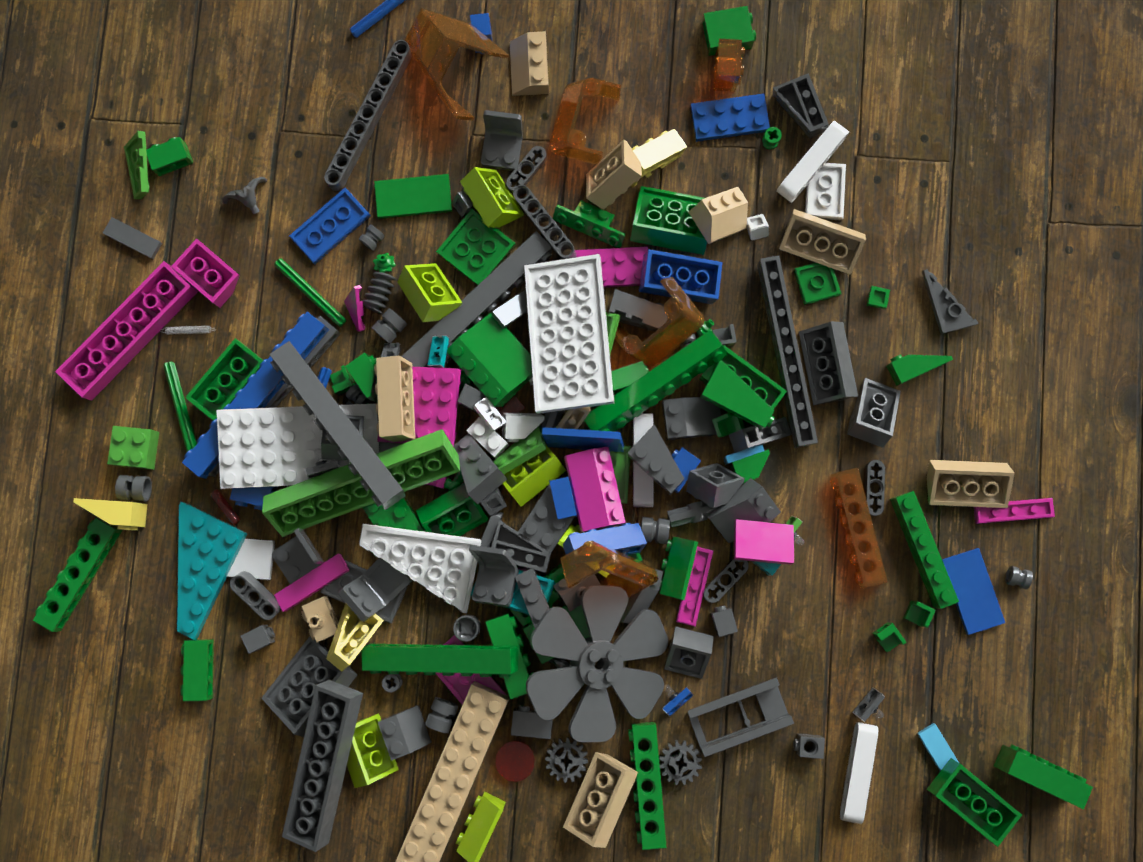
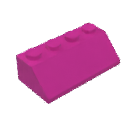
[564,447,626,532]

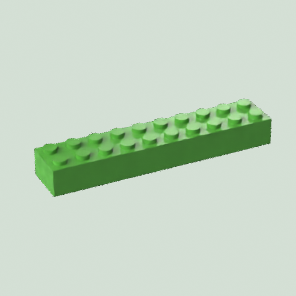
[262,429,460,537]

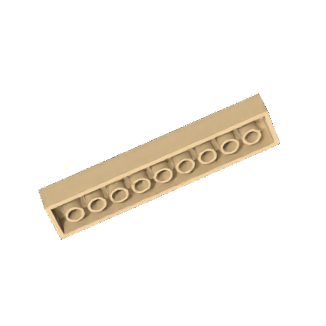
[395,681,510,862]

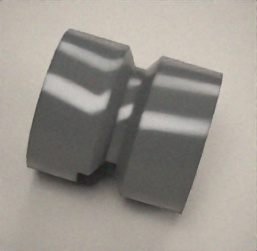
[371,308,408,344]
[115,475,152,501]
[641,517,670,544]
[453,614,481,641]
[425,697,459,733]

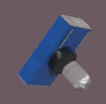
[663,684,694,717]

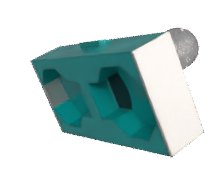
[428,335,451,368]

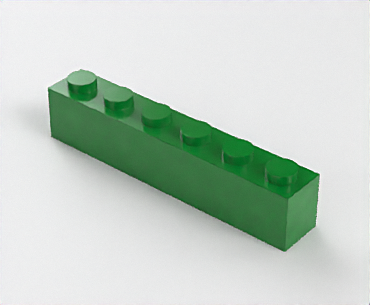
[890,491,959,609]

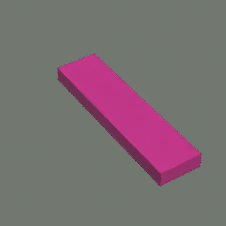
[974,498,1055,524]
[676,547,713,626]
[274,554,350,612]

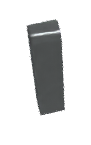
[513,185,576,260]

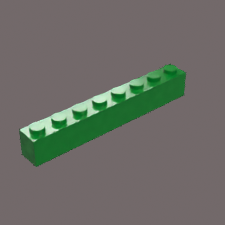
[584,330,728,432]
[362,643,518,678]

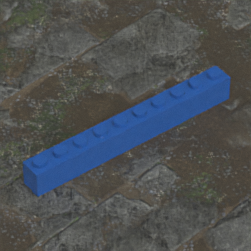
[182,312,330,479]

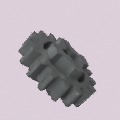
[545,737,588,783]
[659,740,702,785]

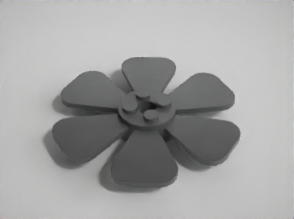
[525,585,668,742]

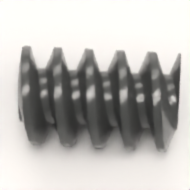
[362,272,397,315]

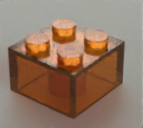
[713,39,745,92]

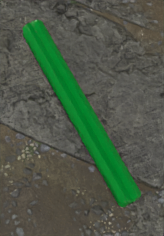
[274,258,346,327]
[163,362,197,452]

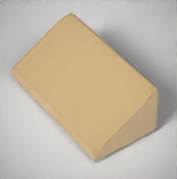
[556,407,590,429]

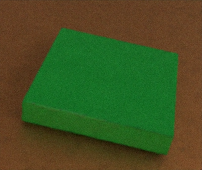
[793,263,841,306]

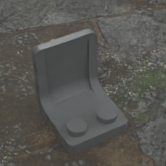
[481,110,523,171]
[272,528,324,584]
[469,545,519,607]
[338,558,412,622]

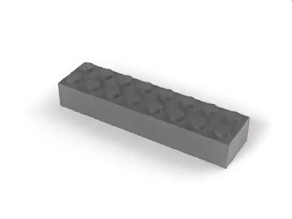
[282,680,363,852]

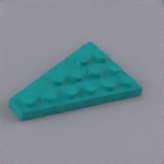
[177,502,248,640]

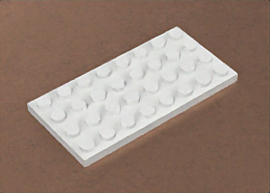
[524,254,614,414]
[216,404,379,489]

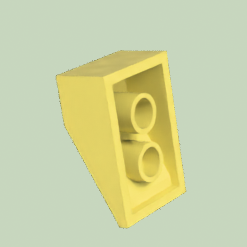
[74,498,148,531]

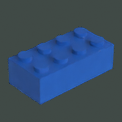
[639,249,723,304]

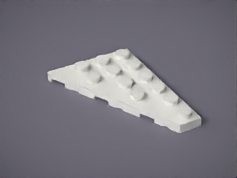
[359,524,481,613]

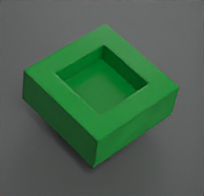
[866,286,890,309]

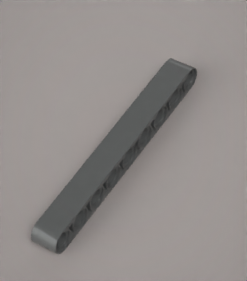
[324,40,412,191]

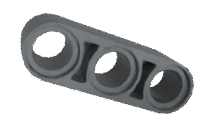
[230,571,281,620]

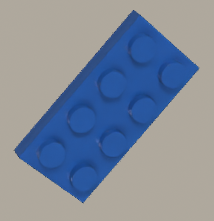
[690,94,770,142]

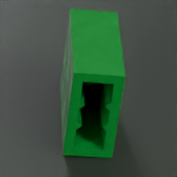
[702,6,756,56]

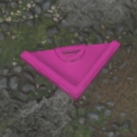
[344,285,365,332]

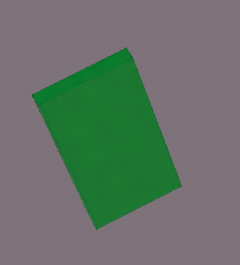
[374,174,453,219]

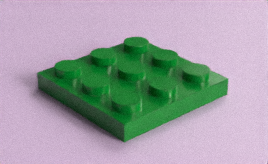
[436,209,516,286]

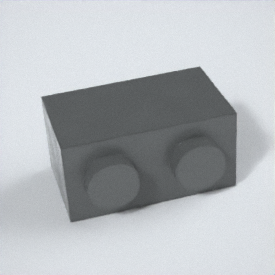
[511,706,553,739]

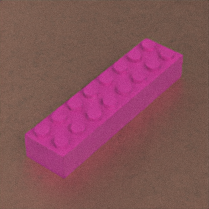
[55,261,198,401]

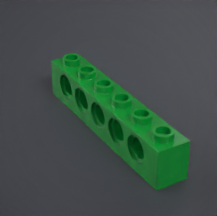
[33,518,123,632]
[628,722,667,850]

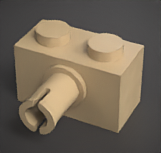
[301,596,339,642]

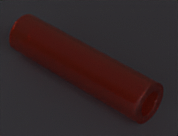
[210,489,241,525]

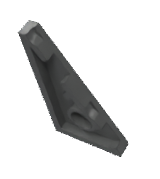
[922,269,978,334]

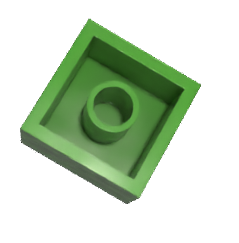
[107,426,159,470]

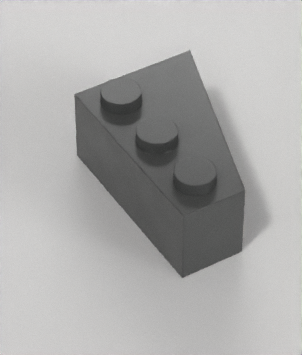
[772,73,829,138]
[627,425,684,495]
[454,433,507,505]

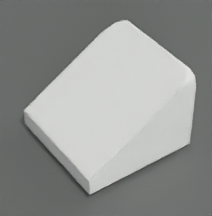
[747,214,769,240]

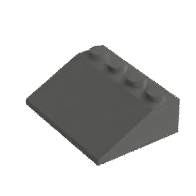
[262,636,357,737]

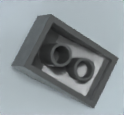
[847,378,901,448]
[662,397,721,441]
[708,478,781,543]

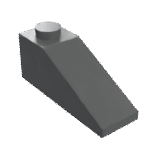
[729,417,792,453]
[621,565,663,624]

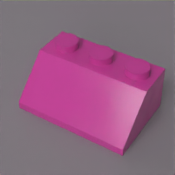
[171,238,240,308]

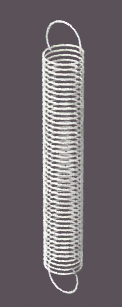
[161,326,215,334]

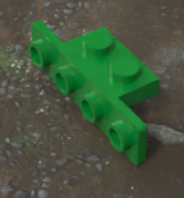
[552,200,625,248]

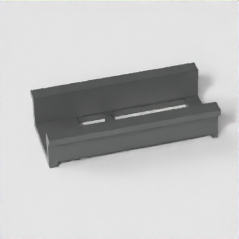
[687,677,794,757]

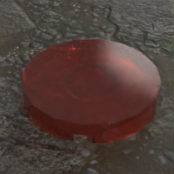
[495,740,535,782]

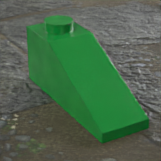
[886,354,953,386]

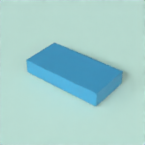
[724,444,764,465]

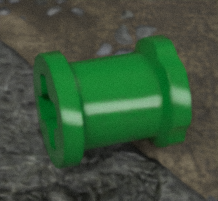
[762,127,782,150]

